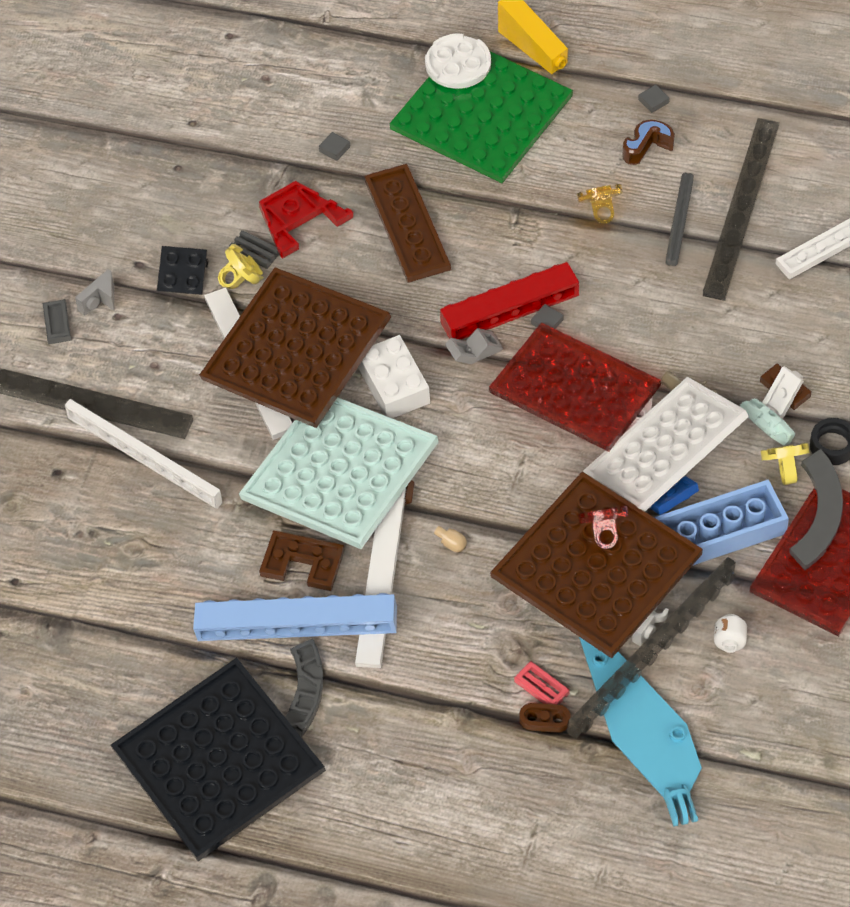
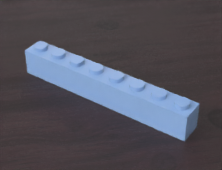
[193,593,397,641]

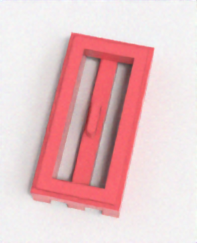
[514,661,570,705]

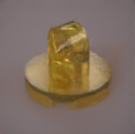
[577,184,623,224]

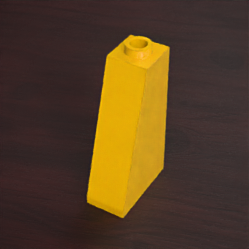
[498,0,568,74]

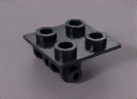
[157,246,209,295]

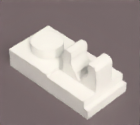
[762,366,804,419]

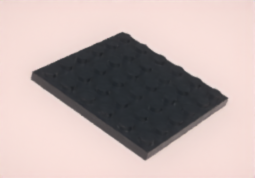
[111,657,326,861]

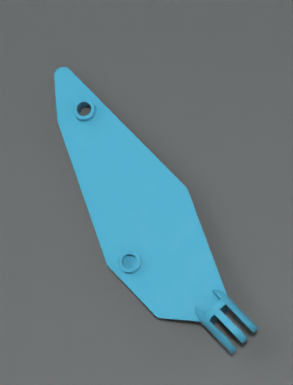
[579,637,702,827]

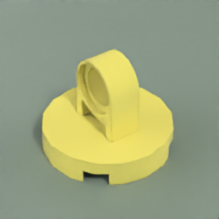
[218,244,264,289]
[760,443,810,485]

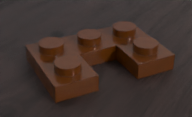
[259,530,345,591]

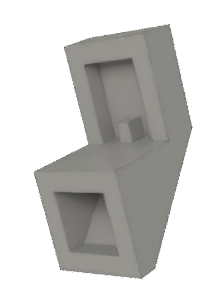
[445,328,503,364]

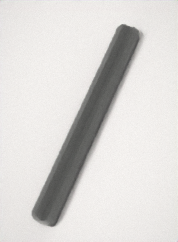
[665,172,694,266]

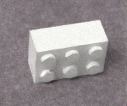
[358,335,430,418]

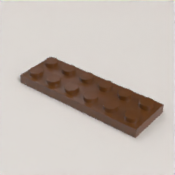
[364,164,451,283]

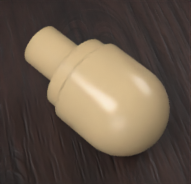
[434,526,467,552]

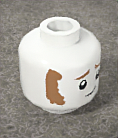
[714,614,747,653]

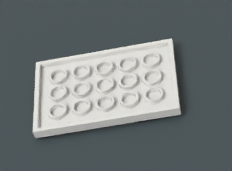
[583,377,749,511]

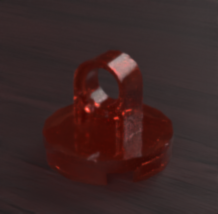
[577,506,629,549]

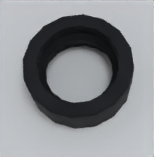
[810,418,850,465]

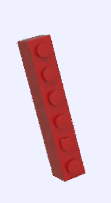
[440,262,579,340]

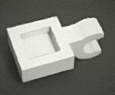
[632,607,669,646]

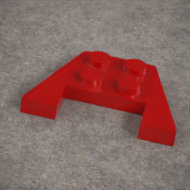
[259,181,353,259]

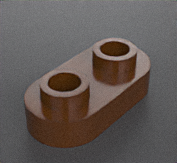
[519,703,571,732]

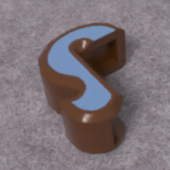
[622,119,675,165]

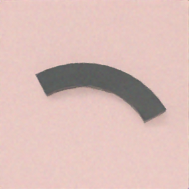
[789,449,843,570]
[285,638,323,737]

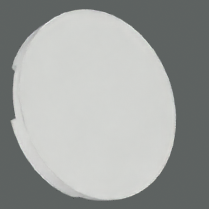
[425,34,491,89]

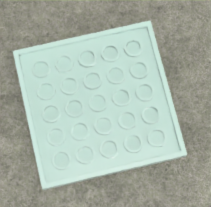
[239,397,439,549]

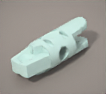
[740,398,795,446]

